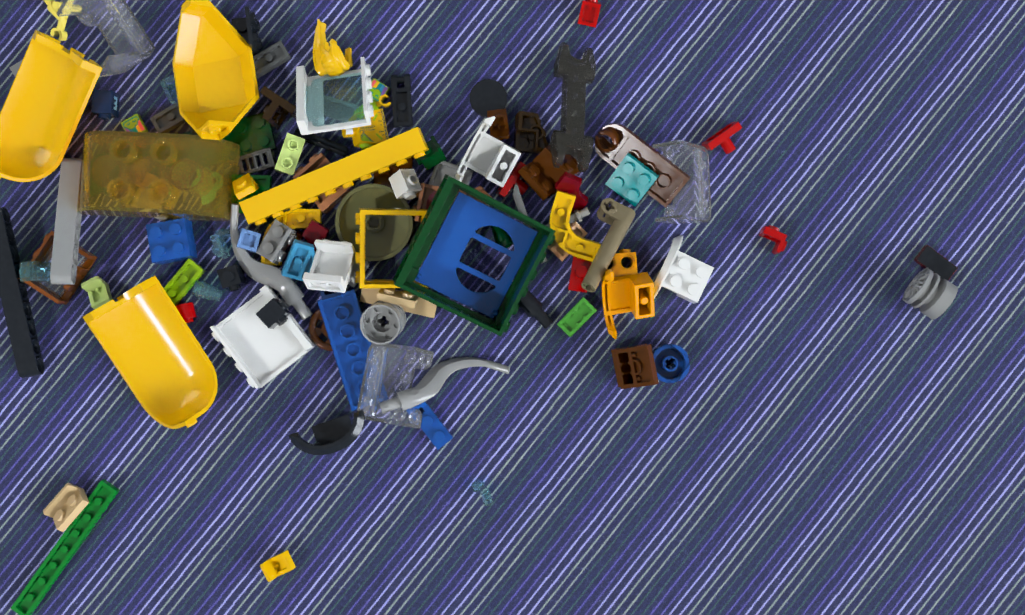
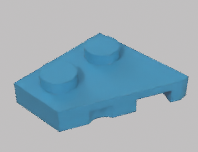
[281,239,315,282]

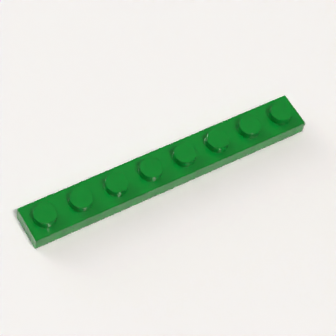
[11,479,120,615]

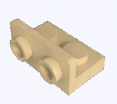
[43,483,89,532]

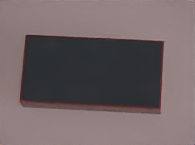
[914,245,958,280]

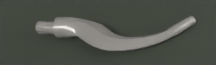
[230,203,313,320]
[379,357,510,414]

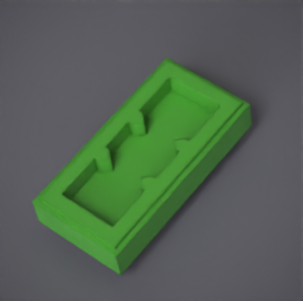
[557,297,597,337]

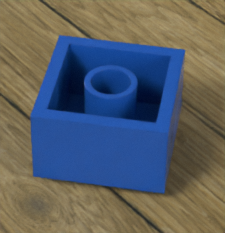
[146,218,198,265]

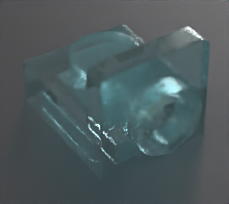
[19,261,51,282]

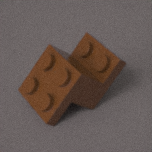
[518,138,587,201]
[611,344,659,389]

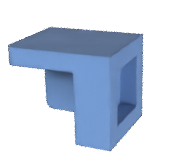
[236,228,261,253]

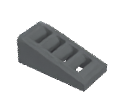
[236,148,277,175]

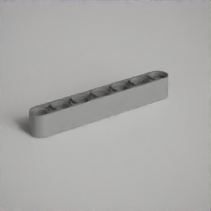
[50,158,86,285]

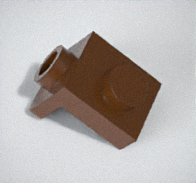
[487,108,510,140]

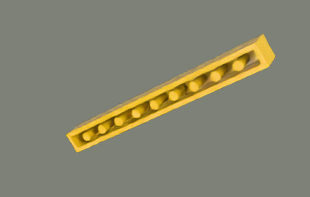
[239,127,429,226]

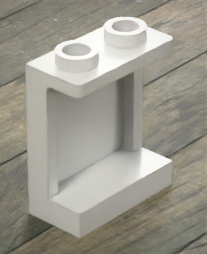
[302,239,356,293]

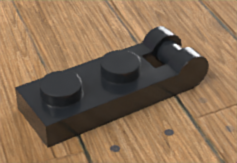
[391,74,413,128]

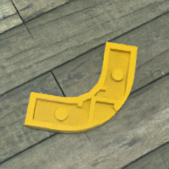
[550,190,601,262]
[261,209,322,266]

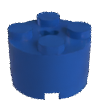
[653,344,690,383]

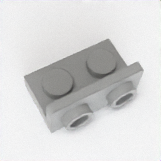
[256,219,297,264]

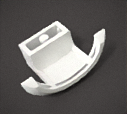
[455,116,521,188]
[654,235,714,304]

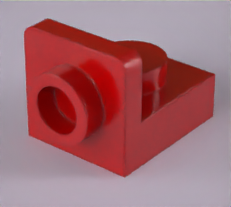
[577,0,601,28]

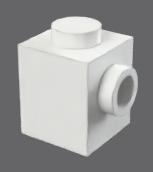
[388,169,422,200]

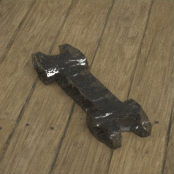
[550,42,596,173]

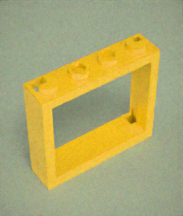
[355,208,431,288]

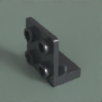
[232,6,262,56]

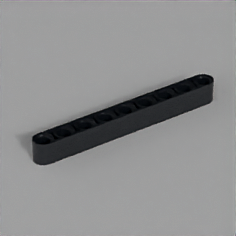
[0,207,45,378]

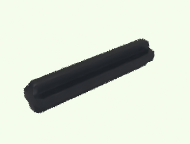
[294,128,349,157]

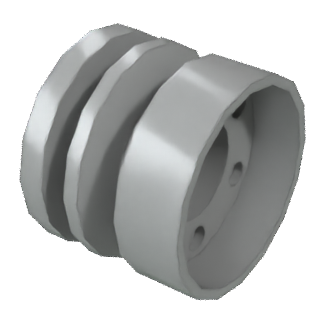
[903,268,958,320]
[360,301,406,345]

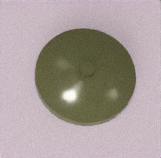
[335,184,413,261]

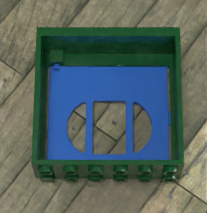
[393,174,555,336]

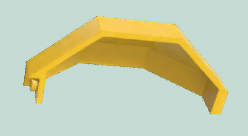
[172,0,260,140]

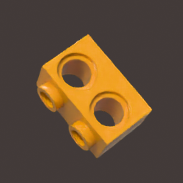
[604,249,638,277]

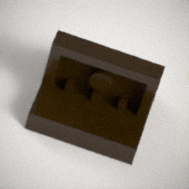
[260,86,296,130]

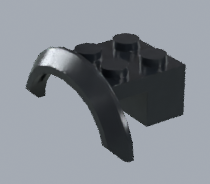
[288,409,365,455]

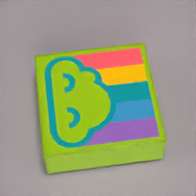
[369,78,390,102]
[121,114,148,140]

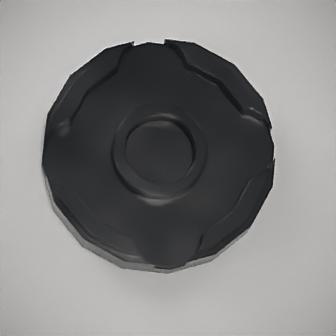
[470,79,507,118]

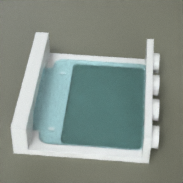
[296,57,374,135]

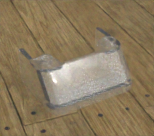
[56,0,155,77]
[652,140,711,224]

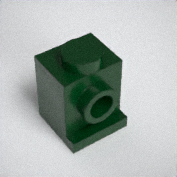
[416,136,446,170]

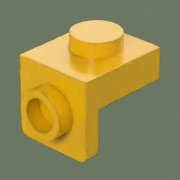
[232,173,259,200]
[260,550,296,582]

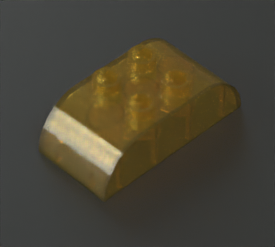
[79,131,240,221]

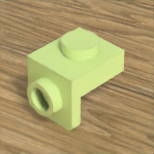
[81,276,113,309]

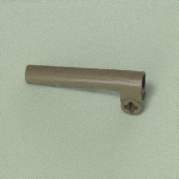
[581,198,636,292]

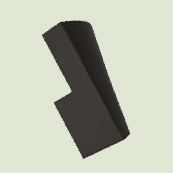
[513,111,549,154]

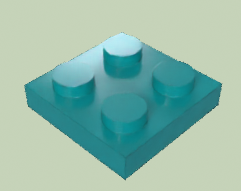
[605,153,659,207]

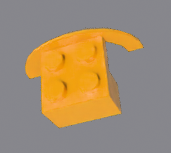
[601,269,655,339]

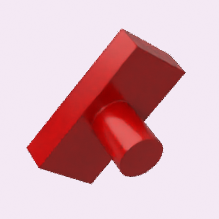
[701,122,742,154]
[496,161,529,198]
[568,256,592,293]

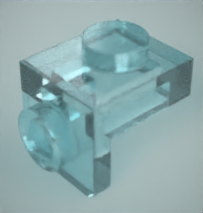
[209,228,231,259]

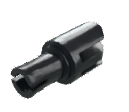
[518,291,554,329]

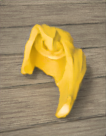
[312,19,353,77]

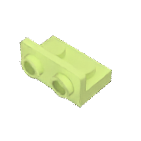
[275,133,305,176]

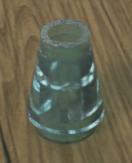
[192,280,223,301]

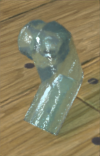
[472,480,493,506]

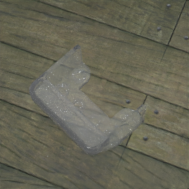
[357,343,434,429]

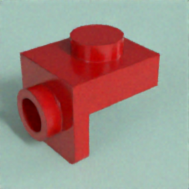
[759,225,787,254]

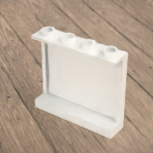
[210,285,316,389]

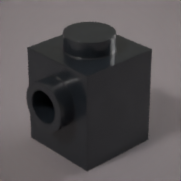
[217,264,247,292]
[256,298,290,329]

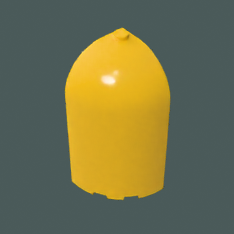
[0,30,102,182]
[83,275,218,429]

